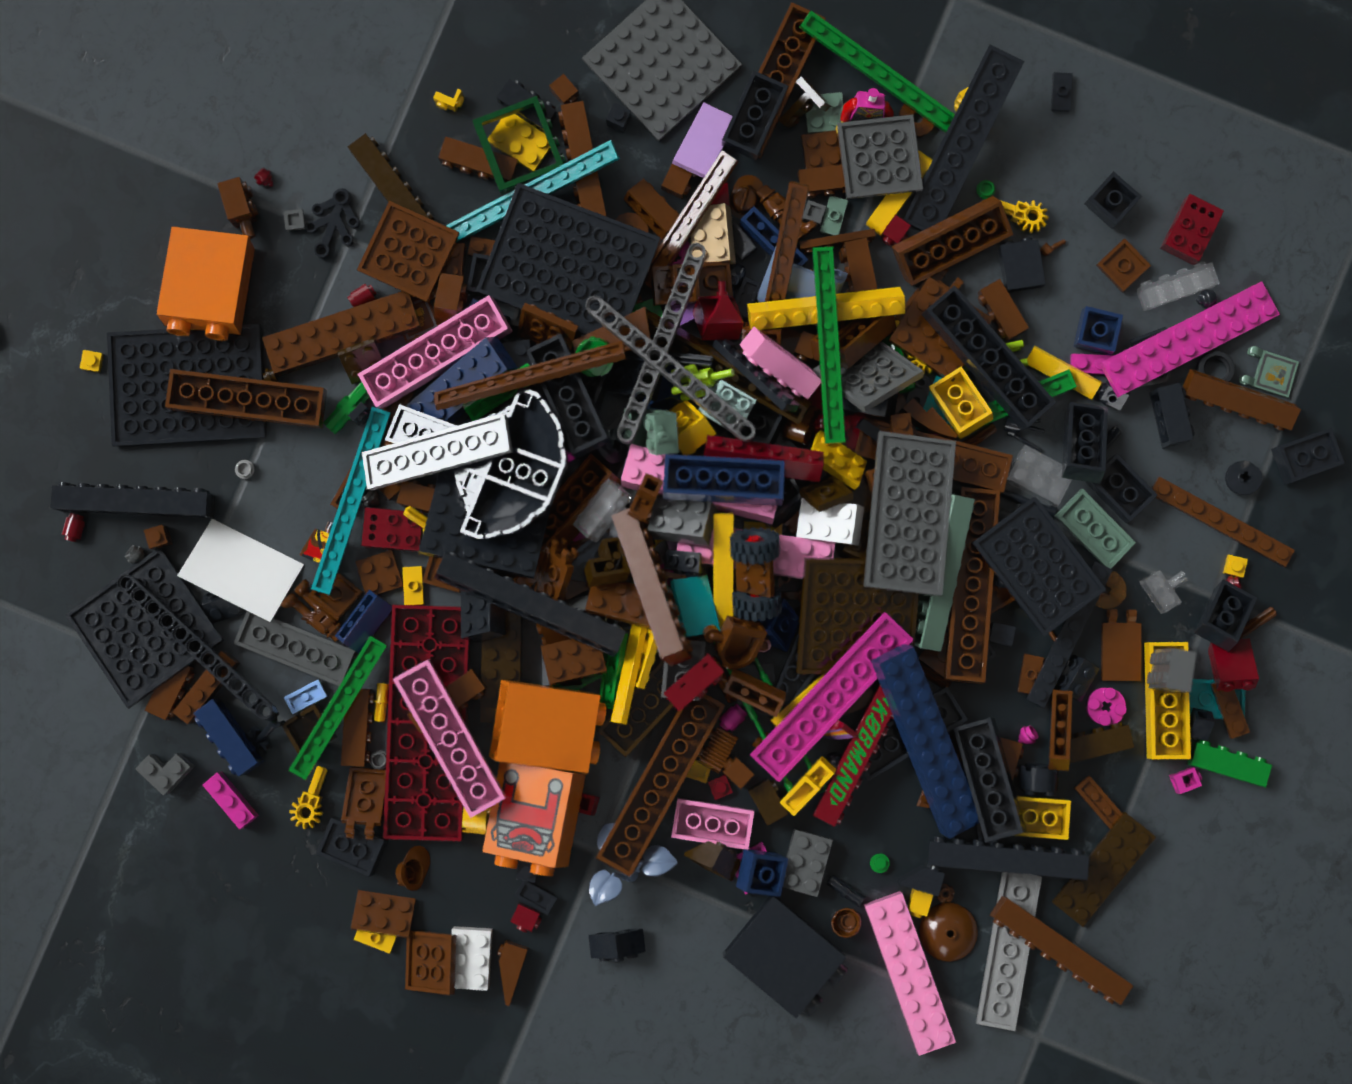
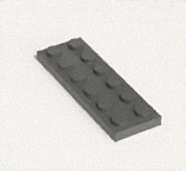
[234,611,356,686]

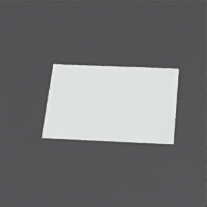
[177,519,304,622]

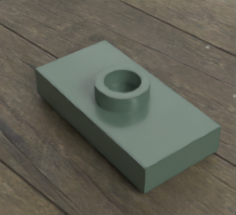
[820,196,848,236]

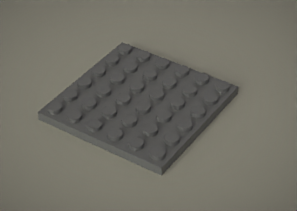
[582,0,742,142]

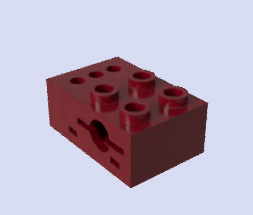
[1160,194,1224,265]
[361,507,425,552]
[663,654,724,711]

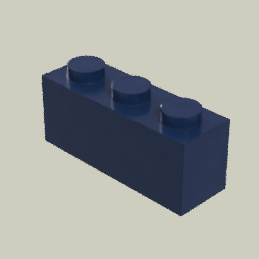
[335,589,392,654]

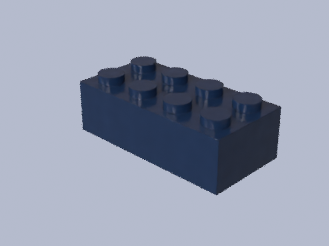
[194,699,265,777]

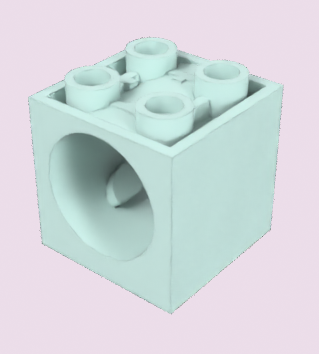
[698,380,756,431]

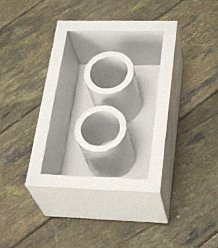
[796,498,864,546]
[452,926,493,990]

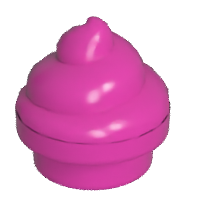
[1018,725,1039,744]

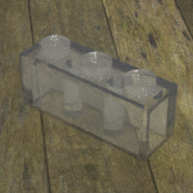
[573,479,633,542]

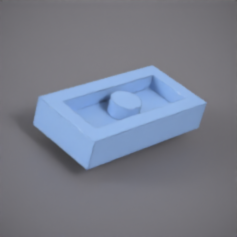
[284,679,328,714]

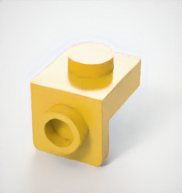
[433,89,465,112]

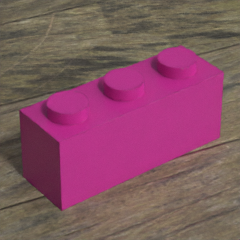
[203,771,259,830]

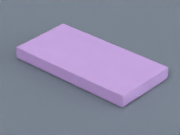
[672,103,732,178]

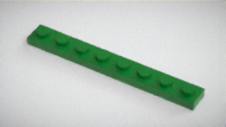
[289,636,387,780]

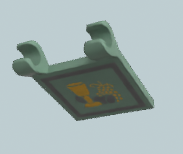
[1239,346,1299,398]

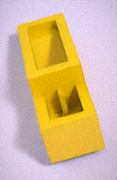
[780,756,837,816]

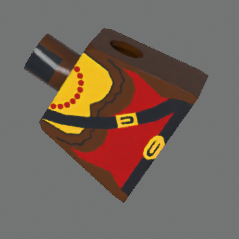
[299,521,333,563]

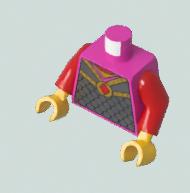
[836,88,894,134]

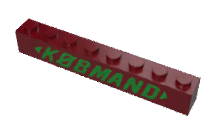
[813,684,894,827]

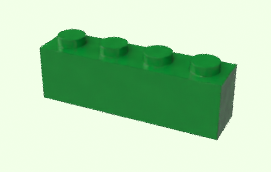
[1187,740,1272,787]

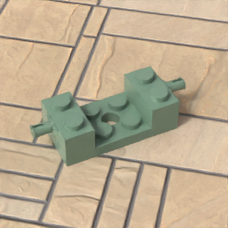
[622,407,679,455]

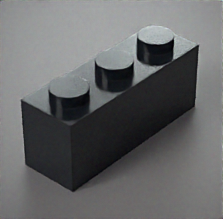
[497,79,557,133]

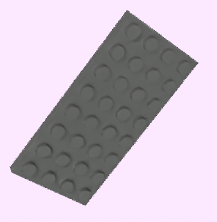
[864,431,956,596]

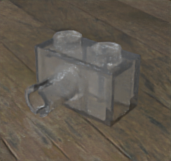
[1139,570,1188,613]

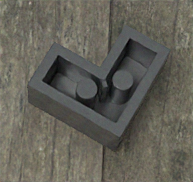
[136,753,195,796]

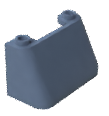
[757,247,848,326]

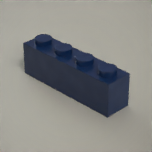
[739,206,808,267]

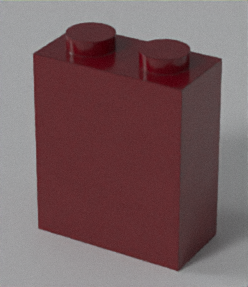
[1208,638,1259,692]

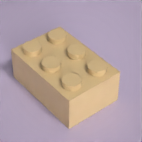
[691,203,736,264]

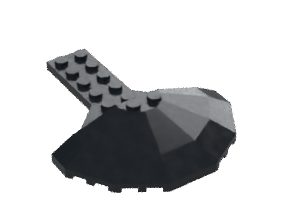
[385,388,568,540]

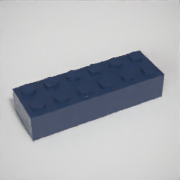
[406,337,518,424]
[663,454,785,506]

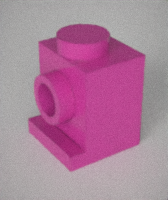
[1169,767,1202,794]

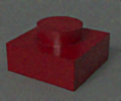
[708,775,733,800]

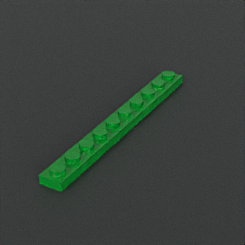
[799,11,955,133]
[812,247,845,444]

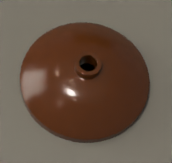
[919,903,978,962]

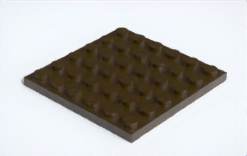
[796,557,919,674]

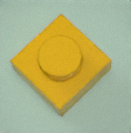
[80,350,104,373]
[1223,554,1248,578]

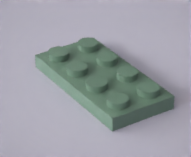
[1055,489,1136,569]

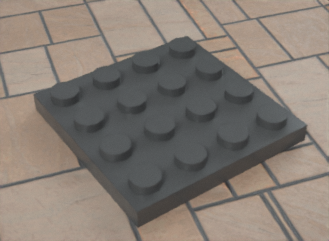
[837,115,923,199]
[813,341,924,413]

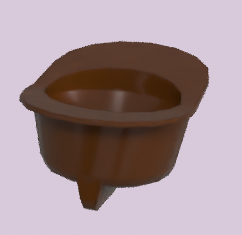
[729,175,763,219]
[395,845,430,891]

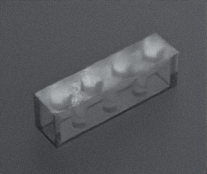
[1136,261,1220,312]

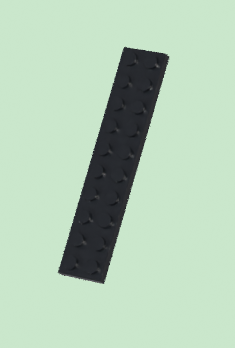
[903,44,1025,230]

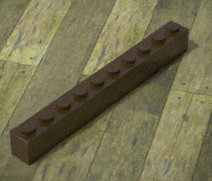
[646,309,812,424]

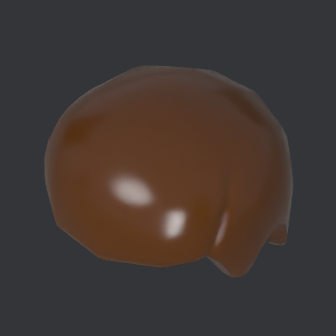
[831,908,862,938]

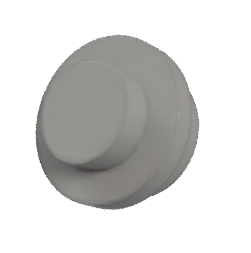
[235,460,255,479]

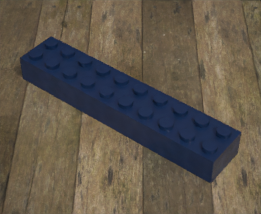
[871,644,980,839]

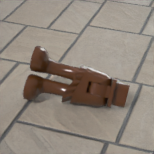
[756,184,818,242]
[280,579,342,642]

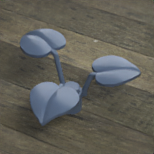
[590,823,677,906]

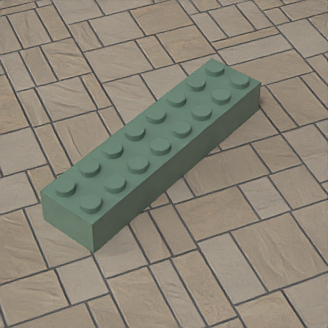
[914,494,975,651]

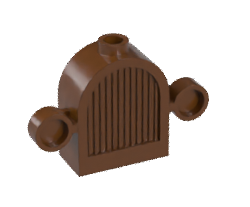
[703,615,771,670]

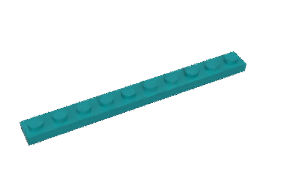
[446,140,620,243]
[311,407,391,595]

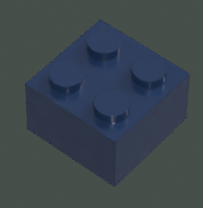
[1073,306,1123,355]
[736,849,788,897]

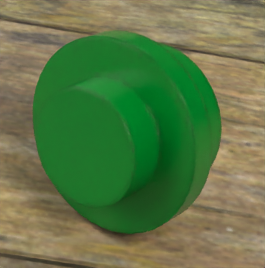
[976,180,996,199]
[870,853,889,873]

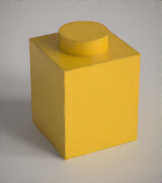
[907,889,933,918]

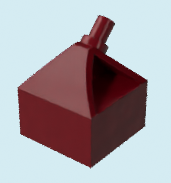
[693,281,744,340]

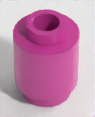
[719,703,747,732]

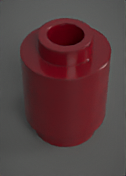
[347,284,377,307]
[61,513,85,542]

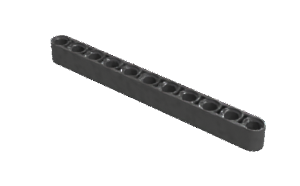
[617,243,706,444]
[586,296,755,442]

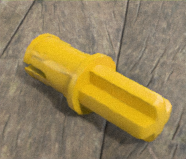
[374,683,389,722]

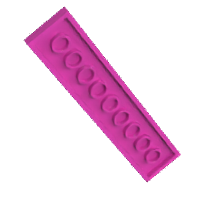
[1100,281,1280,398]
[750,612,914,782]

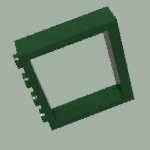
[472,96,566,195]

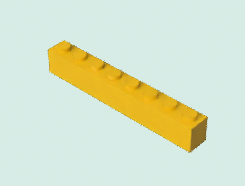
[747,287,905,330]

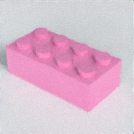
[740,327,821,399]
[671,797,754,849]

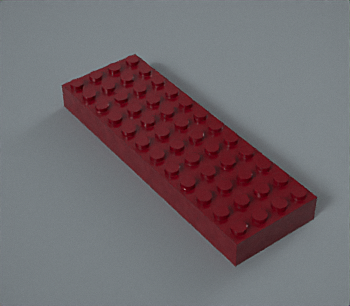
[383,605,471,841]

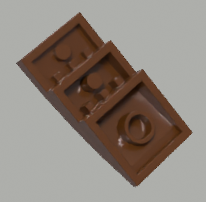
[650,261,733,306]

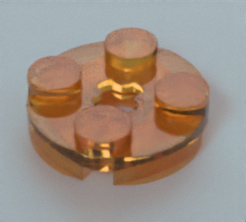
[1095,572,1126,609]

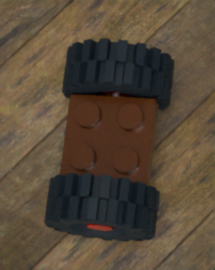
[730,527,782,621]

